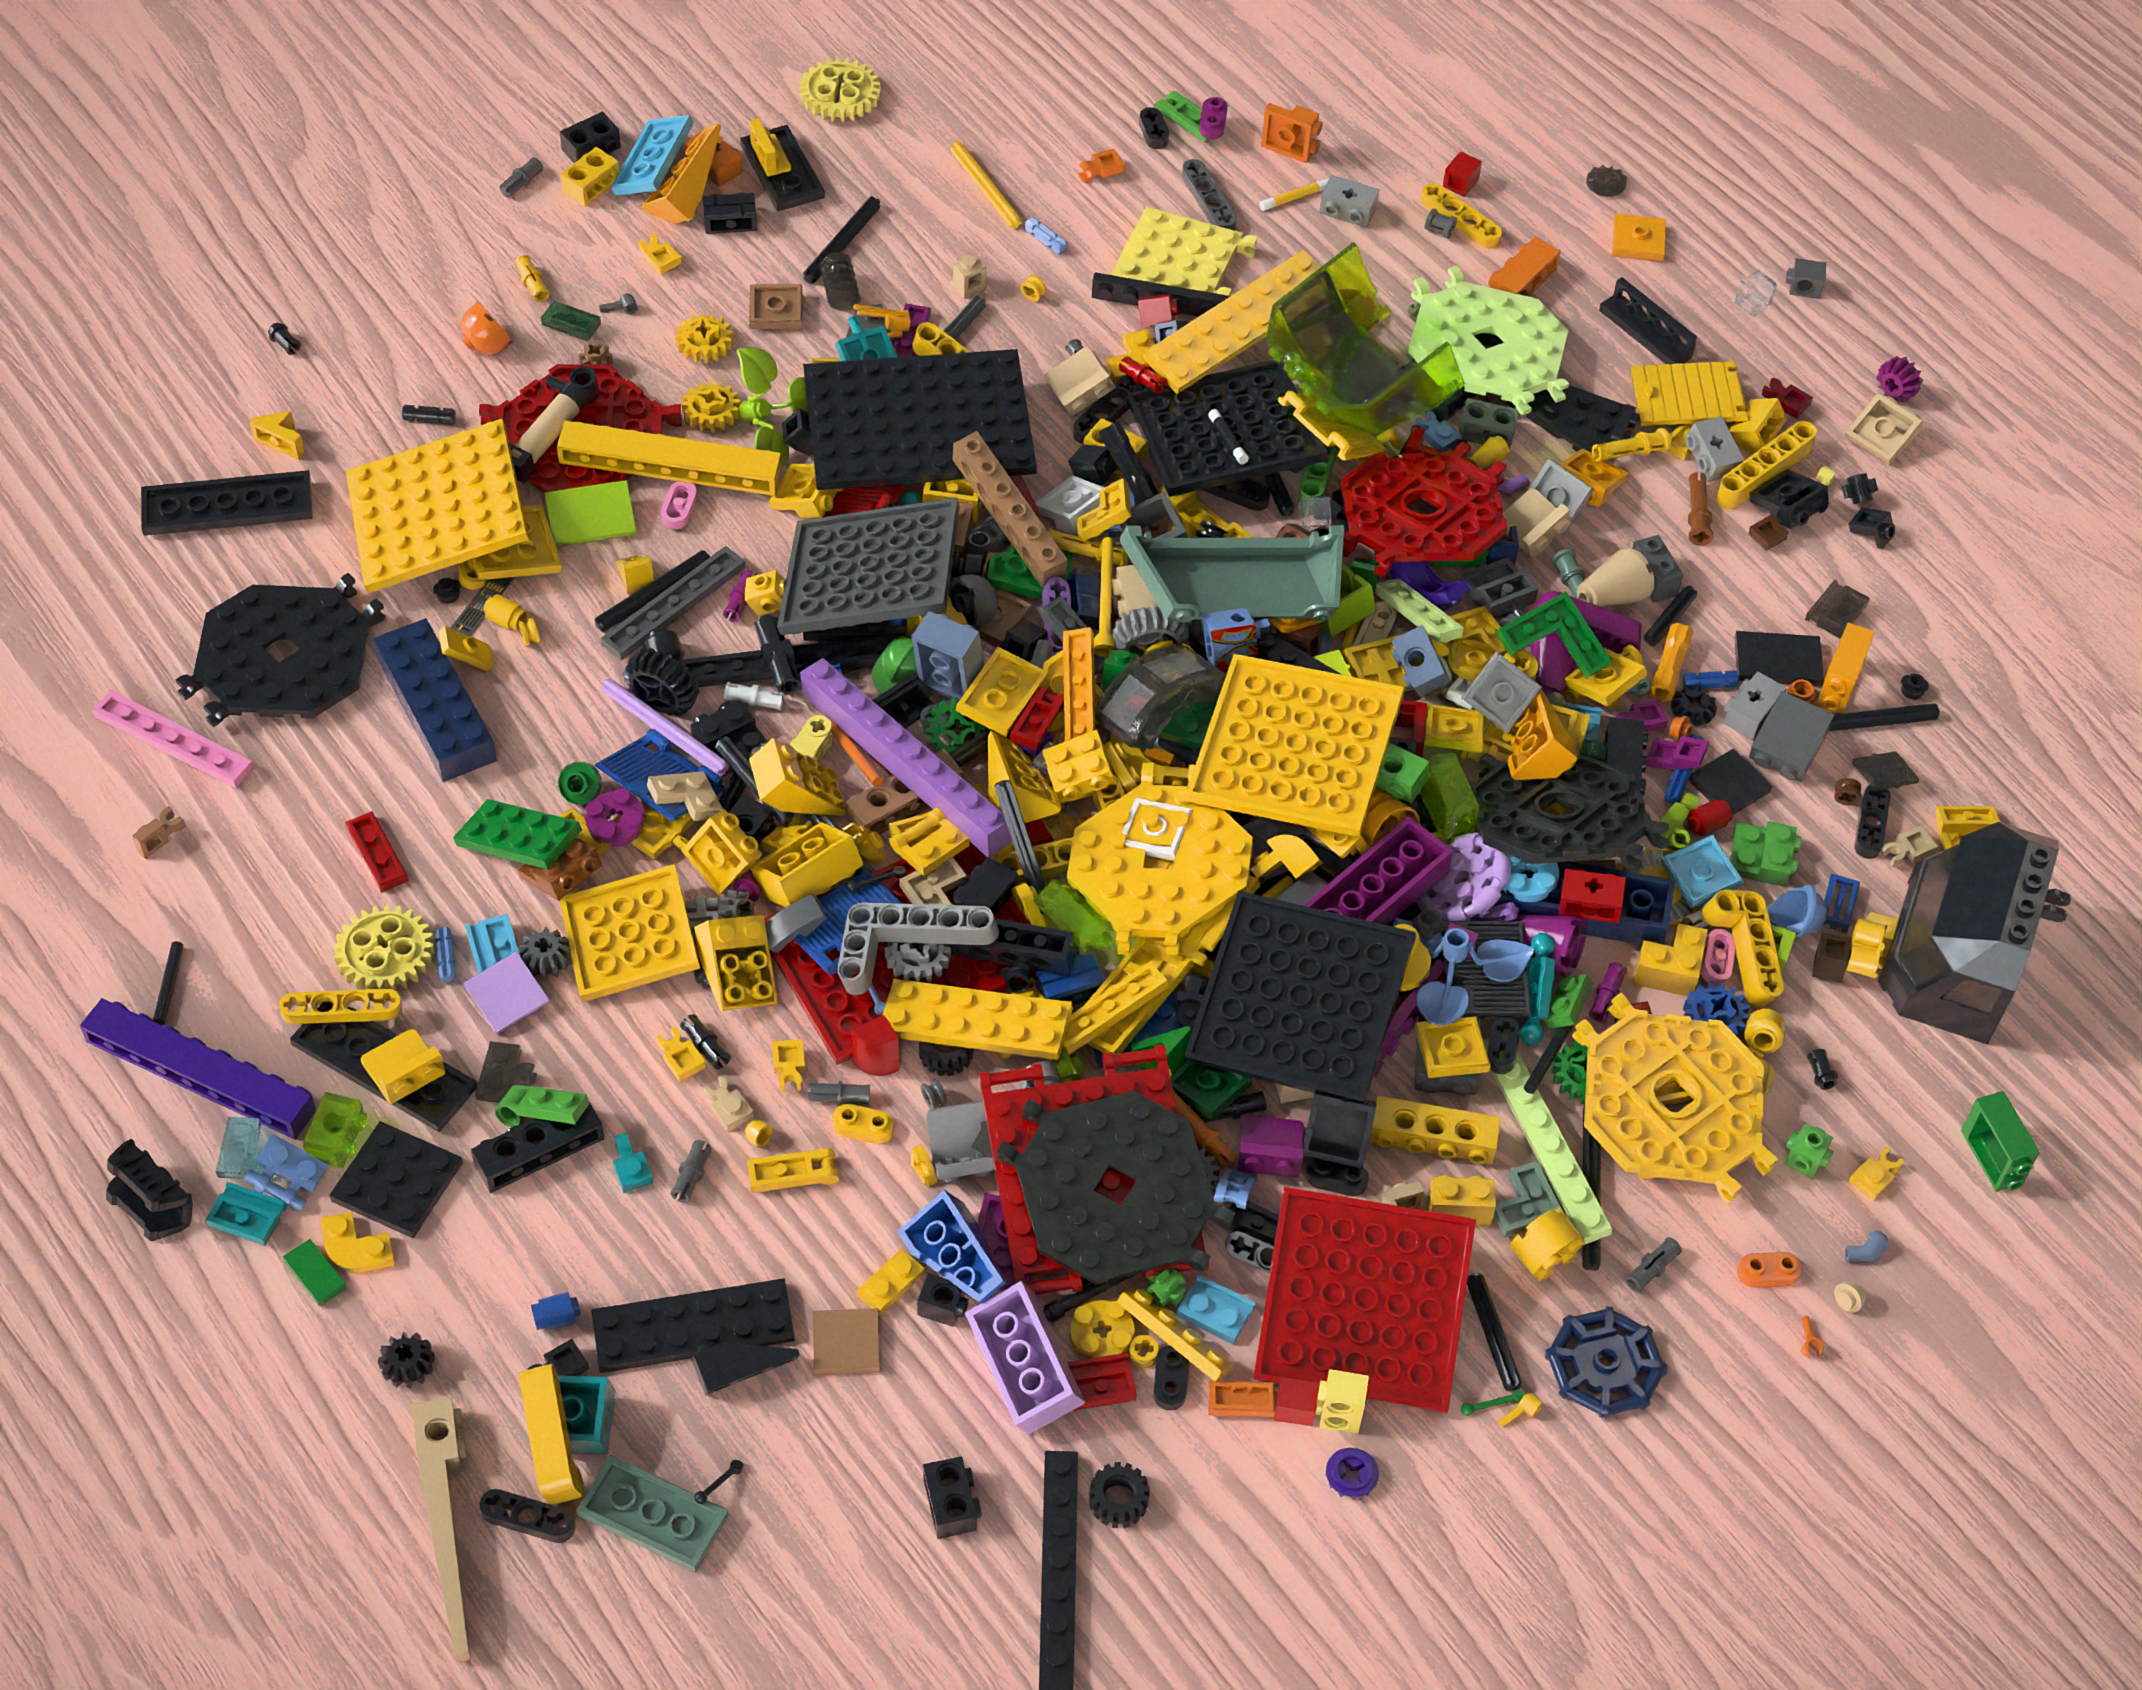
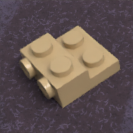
[1845,393,1922,465]

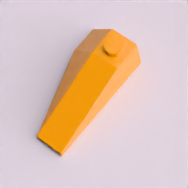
[641,123,721,224]
[1508,688,1578,780]

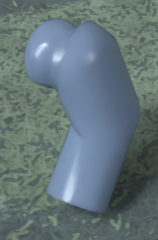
[1845,1230,1888,1262]

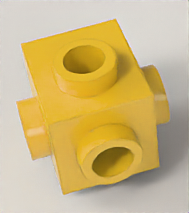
[745,570,786,616]

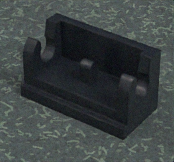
[872,673,934,729]

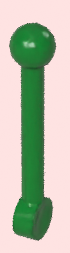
[1461,1389,1526,1416]

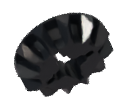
[1671,686,1717,726]

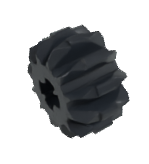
[378,1331,436,1389]

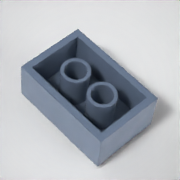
[911,611,984,702]

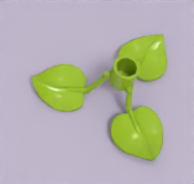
[737,347,808,468]

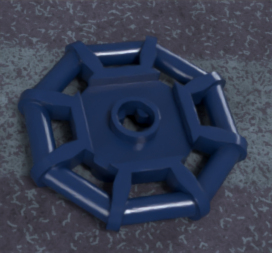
[1545,1306,1668,1419]

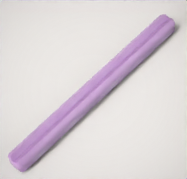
[601,679,730,776]

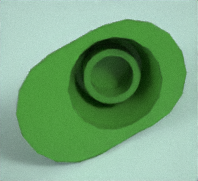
[872,636,918,694]

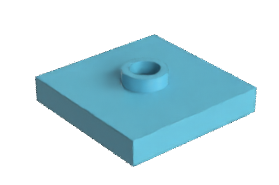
[1661,835,1744,909]

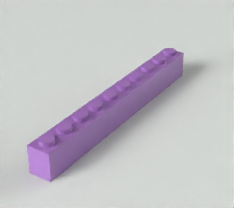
[800,658,1012,857]

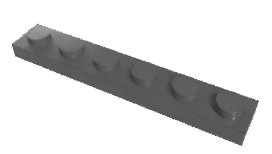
[601,546,746,661]

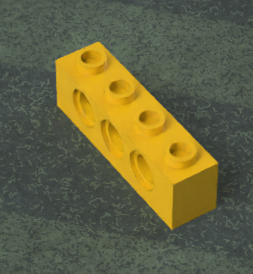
[1369,1095,1501,1164]

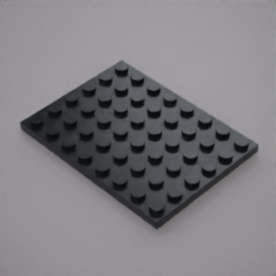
[803,349,1037,490]

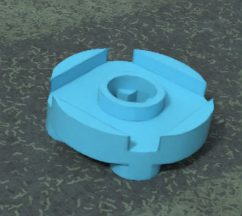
[1502,854,1559,902]

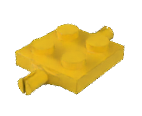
[613,796,694,860]

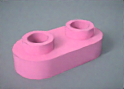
[661,481,697,529]
[1700,929,1736,985]

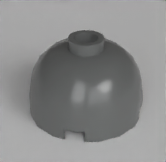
[948,574,998,630]

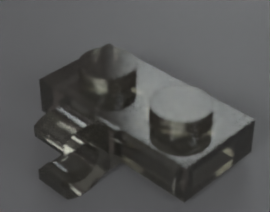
[475,1041,537,1103]

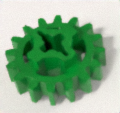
[923,698,987,755]
[1551,1041,1588,1104]

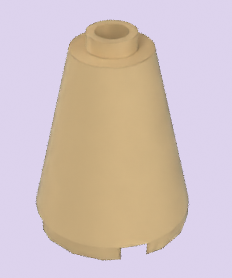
[1577,548,1654,608]

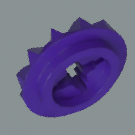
[1325,1447,1379,1500]

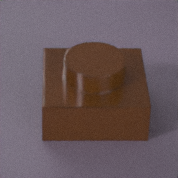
[1748,515,1789,551]

